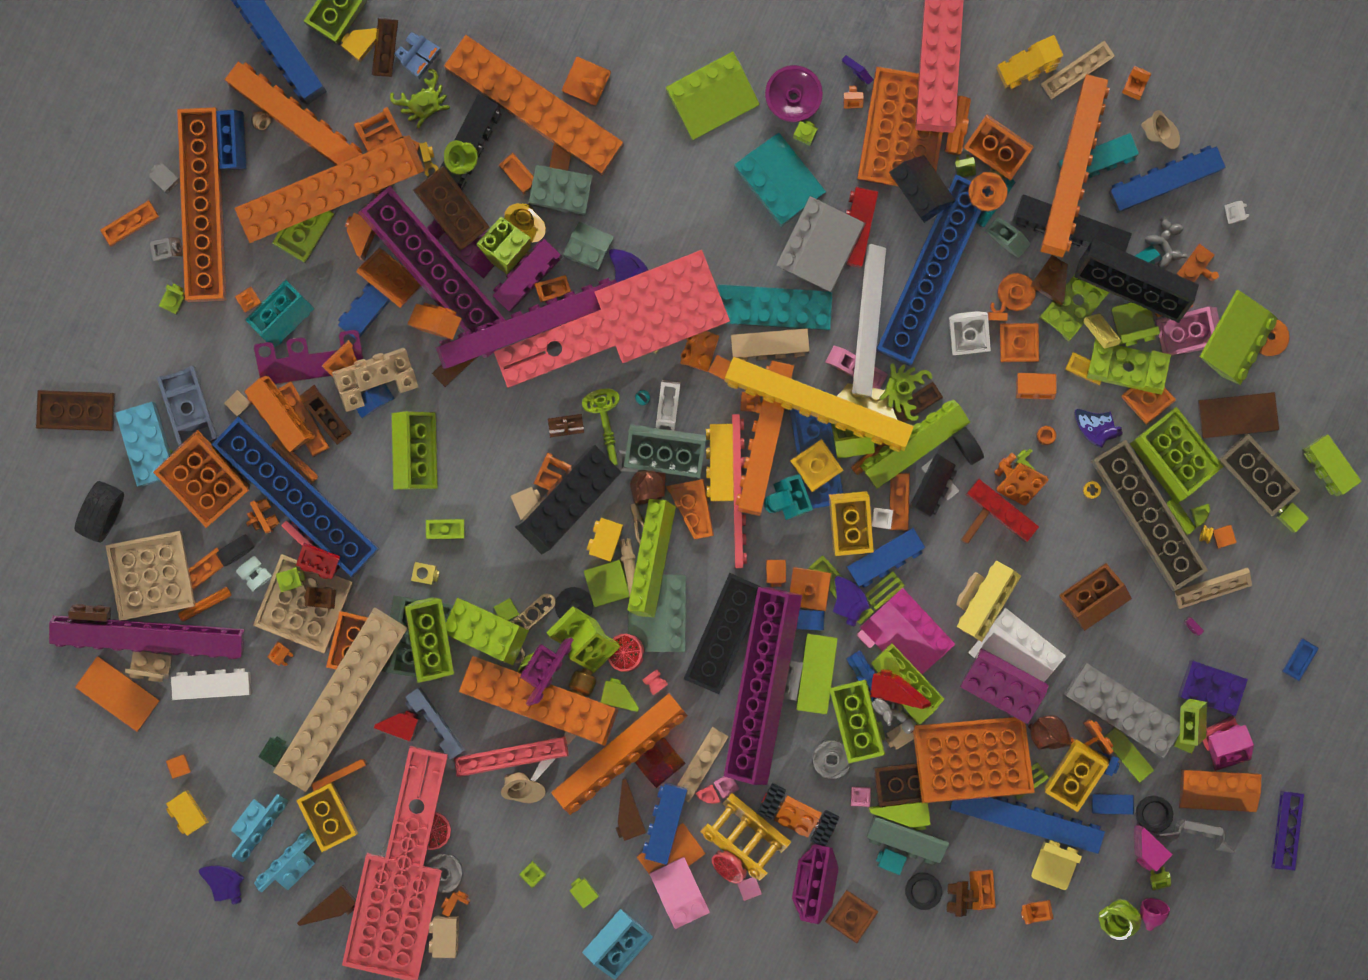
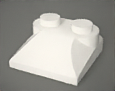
[949,311,991,355]

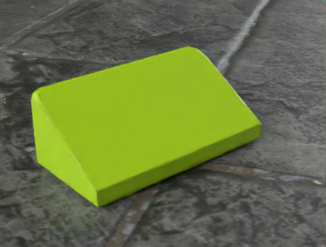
[1166,499,1196,536]

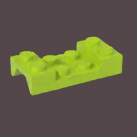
[1039,274,1109,342]
[1087,339,1171,395]

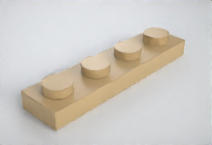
[1041,40,1115,100]
[1175,568,1252,609]
[677,727,729,802]

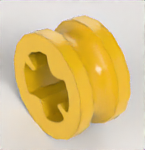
[1083,481,1101,499]
[1199,525,1213,544]

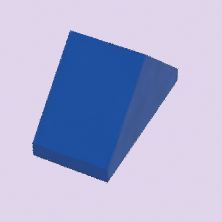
[356,383,395,418]

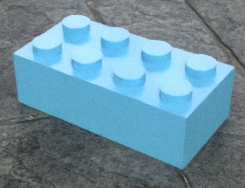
[115,402,171,487]

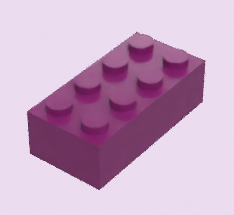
[960,648,1049,724]

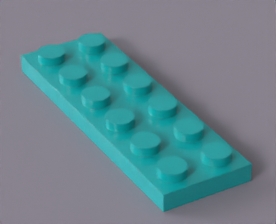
[718,284,832,330]

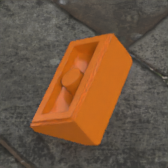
[969,869,996,910]

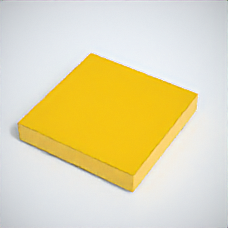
[790,439,844,492]

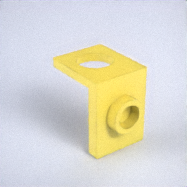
[411,562,440,585]

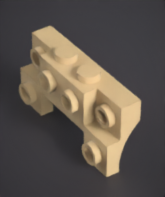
[332,348,418,412]

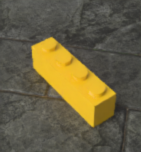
[706,424,734,502]

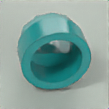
[635,390,650,406]

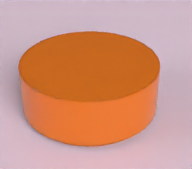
[1037,426,1056,445]

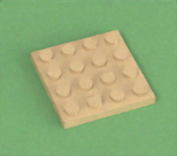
[105,531,195,621]
[253,554,353,654]

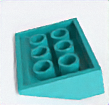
[734,133,826,227]

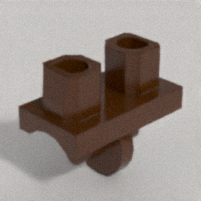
[548,414,584,438]
[947,881,979,917]

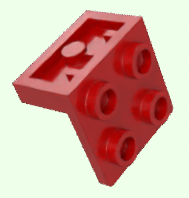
[296,543,341,579]

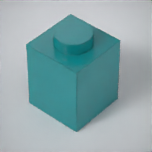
[876,847,907,875]

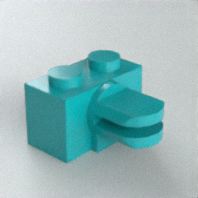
[764,474,813,520]

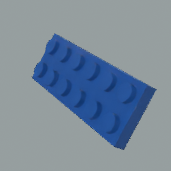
[789,390,843,509]

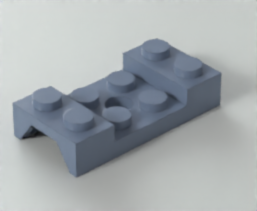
[156,366,218,446]
[405,687,465,760]

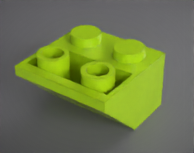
[477,216,531,275]

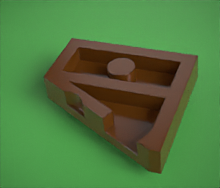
[1031,255,1068,306]

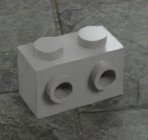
[784,660,803,701]

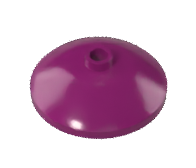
[765,65,823,122]

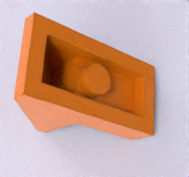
[535,275,571,303]

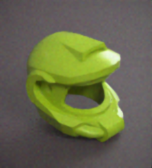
[1098,899,1141,939]

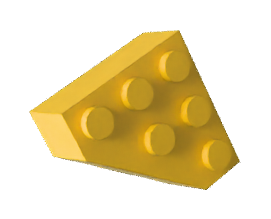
[996,35,1064,89]

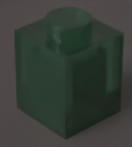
[258,736,288,767]

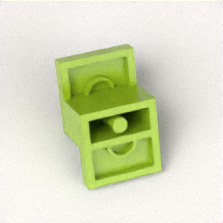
[546,606,620,673]

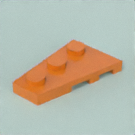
[666,479,714,539]

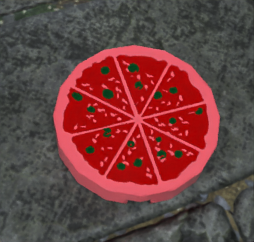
[608,634,644,672]
[427,812,451,850]
[712,850,747,884]

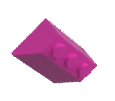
[1134,824,1172,872]

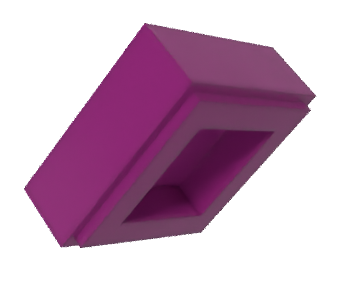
[1184,617,1204,636]

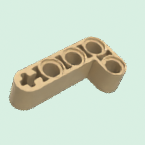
[512,593,556,663]

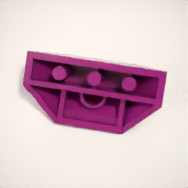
[427,219,494,279]
[792,844,839,924]

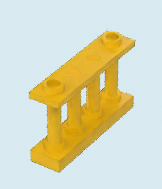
[700,793,791,881]

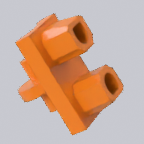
[245,498,280,534]

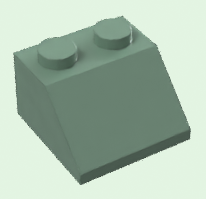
[563,222,614,272]

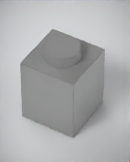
[149,163,180,194]

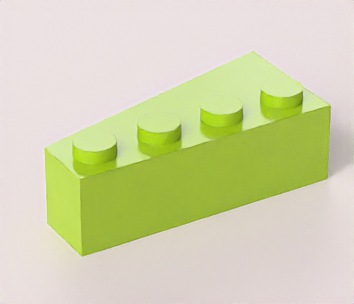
[871,643,944,725]

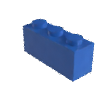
[216,110,246,170]
[338,283,391,340]

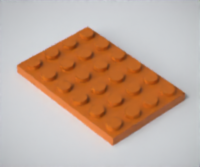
[857,66,943,187]
[913,717,1035,804]

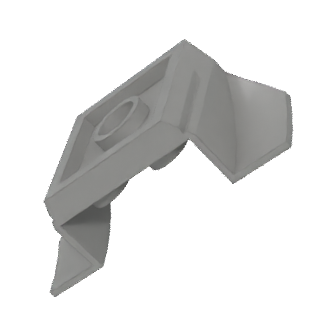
[1157,819,1236,853]

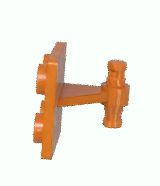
[562,57,611,106]
[994,453,1049,506]
[1070,720,1114,754]

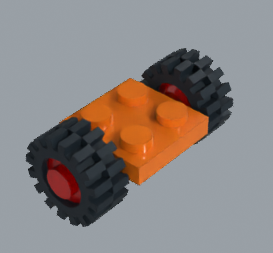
[757,783,839,846]

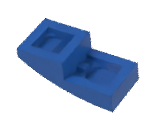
[1092,794,1134,814]

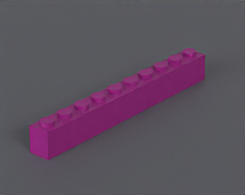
[435,278,617,369]
[49,615,245,659]

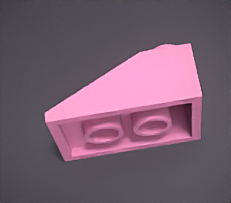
[1156,306,1219,356]
[649,857,710,929]

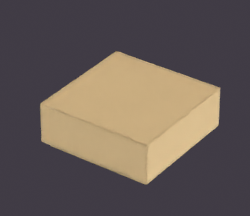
[224,390,251,417]

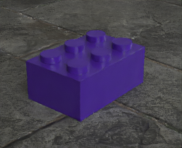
[1178,661,1248,716]

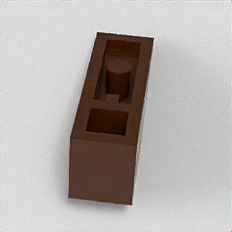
[299,385,352,445]
[616,778,646,841]
[297,885,356,926]

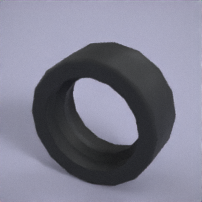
[952,427,984,465]
[216,534,255,566]
[1135,795,1174,833]
[905,873,942,910]

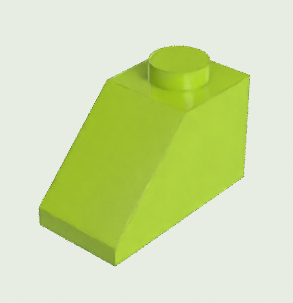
[601,678,639,712]

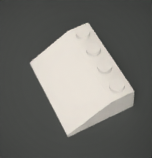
[968,608,1066,682]

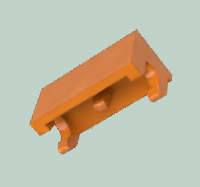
[1016,373,1056,400]

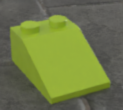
[868,802,931,830]

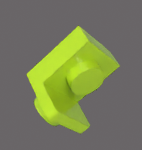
[159,283,185,315]
[276,567,306,592]

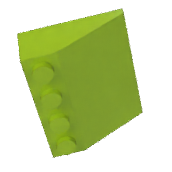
[666,51,760,140]
[1199,290,1278,385]
[1129,406,1224,504]

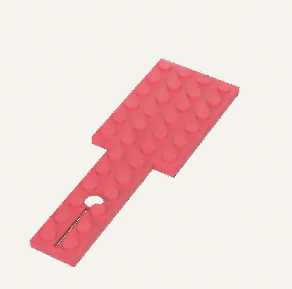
[494,250,730,388]
[342,746,448,980]

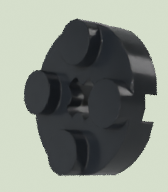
[555,587,593,619]

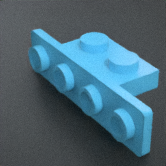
[231,794,289,862]
[254,829,315,893]

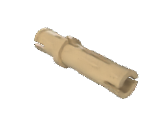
[619,538,636,597]

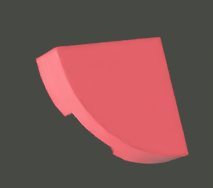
[695,784,721,804]

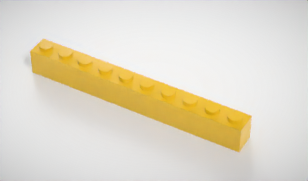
[725,357,914,452]

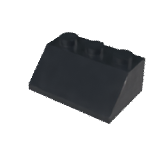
[889,155,956,223]
[909,454,957,517]

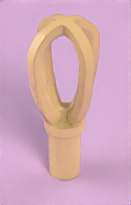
[630,504,644,544]

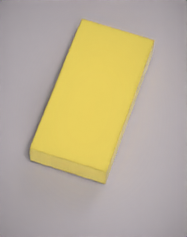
[1083,313,1121,349]

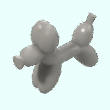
[1145,216,1187,269]
[872,698,916,734]

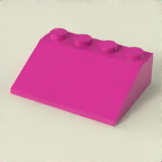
[860,588,955,674]

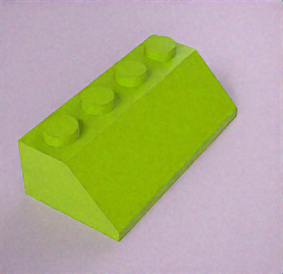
[391,411,438,490]
[405,597,454,683]
[829,680,885,763]

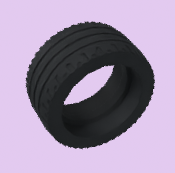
[74,481,124,543]

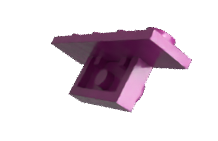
[520,638,574,706]

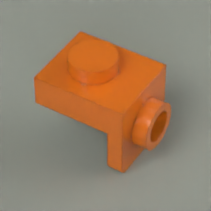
[1122,66,1151,100]
[441,890,471,917]
[1021,900,1054,925]

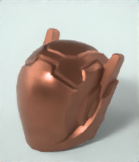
[630,470,666,506]
[1028,715,1072,750]

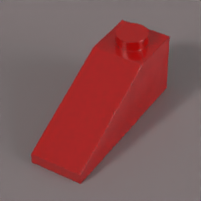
[870,669,931,709]

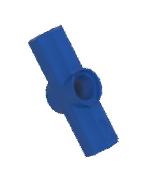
[846,650,888,702]

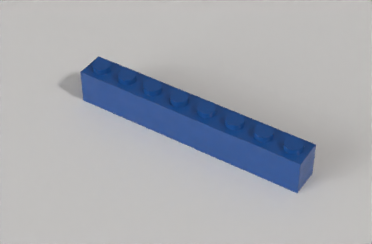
[949,797,1105,854]

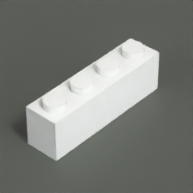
[171,668,252,700]

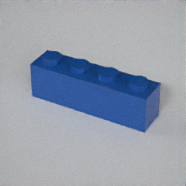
[846,528,925,588]
[642,782,687,865]

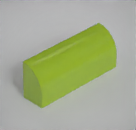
[796,634,838,714]

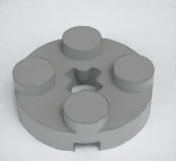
[813,740,851,779]
[426,854,463,893]

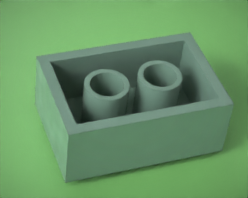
[528,165,593,216]

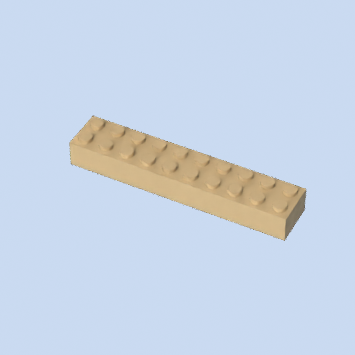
[273,607,408,792]

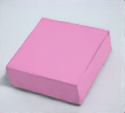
[856,630,875,648]
[713,776,739,799]
[851,786,871,807]
[737,877,762,901]

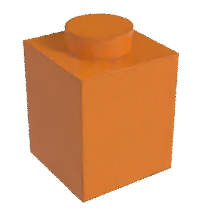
[766,560,786,587]

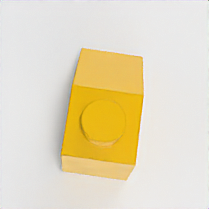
[341,28,377,63]

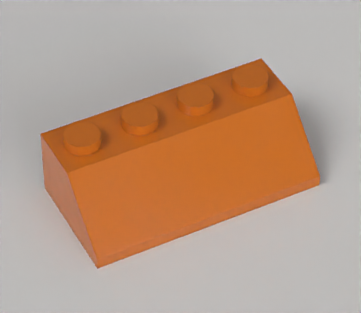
[1179,769,1262,812]

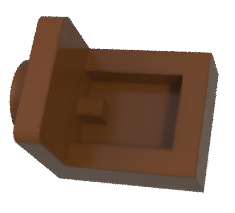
[304,587,336,609]

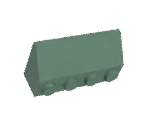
[624,425,706,478]
[866,815,949,865]

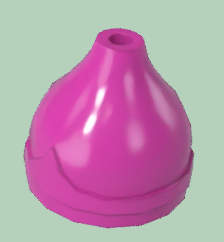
[1140,898,1170,931]

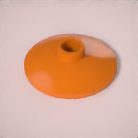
[1259,319,1289,356]

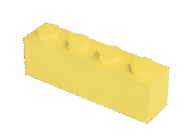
[957,561,1021,642]

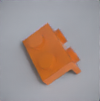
[680,331,719,372]

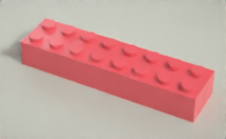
[915,0,964,133]

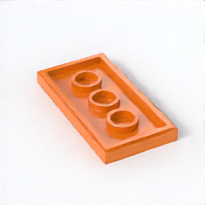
[75,656,161,732]

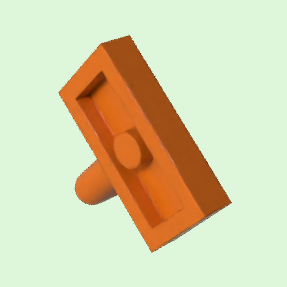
[1176,243,1219,282]

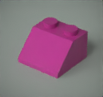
[1208,725,1254,771]

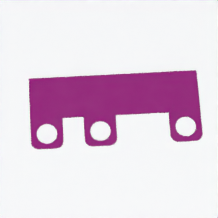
[254,330,363,384]

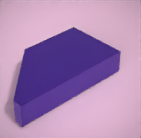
[841,55,874,84]

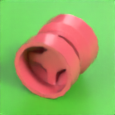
[642,669,668,695]

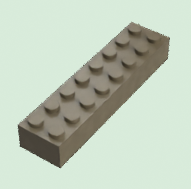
[1091,440,1208,591]

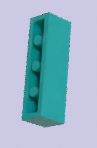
[1057,133,1139,178]

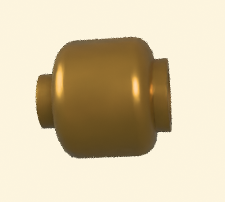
[568,668,597,697]

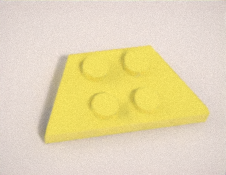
[837,383,897,419]

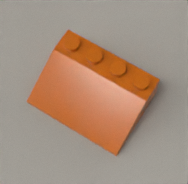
[153,430,250,528]

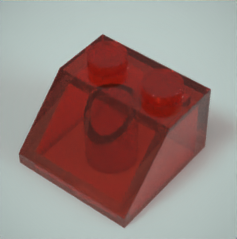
[635,737,686,788]

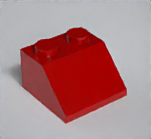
[374,710,421,741]

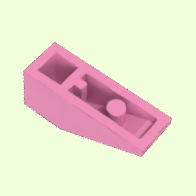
[825,346,888,389]

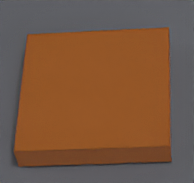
[825,890,878,943]

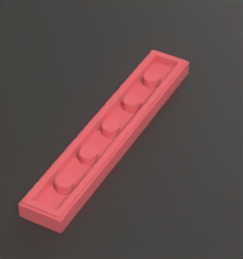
[454,736,569,777]

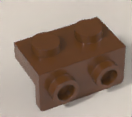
[68,604,111,621]

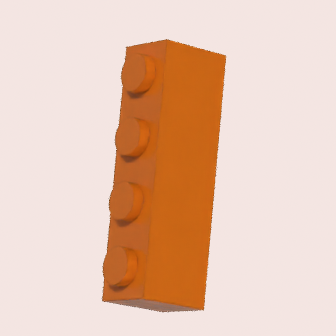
[407,302,462,340]
[244,376,313,452]

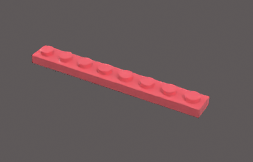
[732,414,747,569]

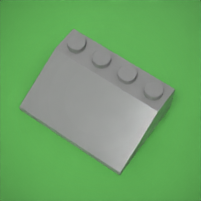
[776,196,866,293]

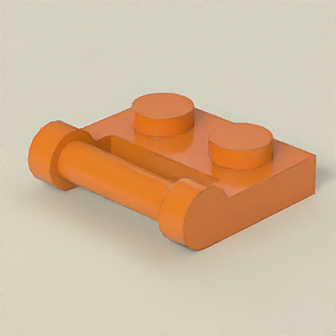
[354,107,403,152]
[533,453,572,490]

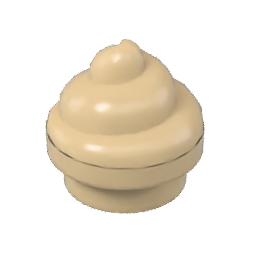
[251,111,271,130]

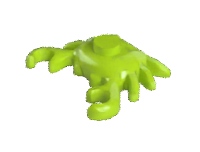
[390,68,450,129]
[879,363,932,421]

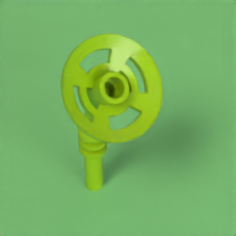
[582,388,620,466]

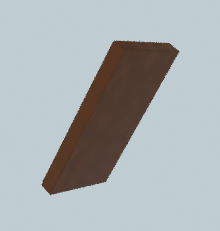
[413,166,490,251]
[36,390,115,432]
[1198,392,1279,439]

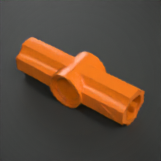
[945,96,971,156]

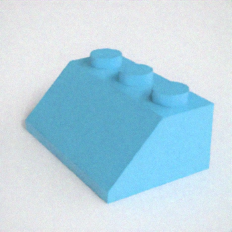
[582,909,653,980]

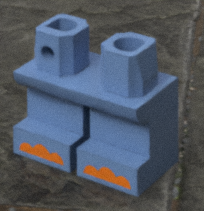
[395,32,441,80]

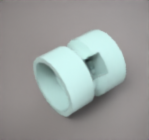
[236,556,272,592]

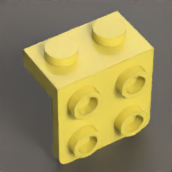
[1031,840,1082,890]

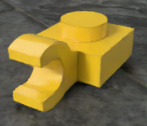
[419,142,439,177]

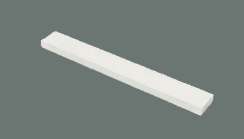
[852,244,886,398]

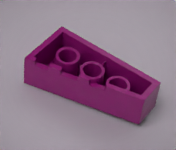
[492,239,563,312]

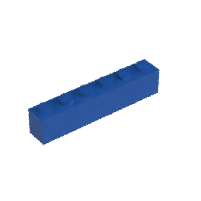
[1109,145,1226,213]

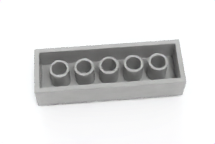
[1064,663,1180,758]

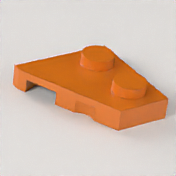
[322,340,357,377]

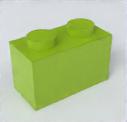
[1180,699,1207,746]

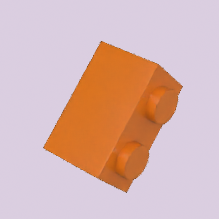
[345,213,376,261]

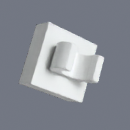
[1224,201,1249,224]
[872,508,893,529]

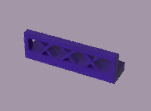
[1271,791,1304,871]

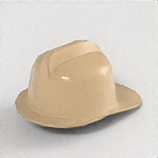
[1141,110,1180,149]
[501,772,546,803]

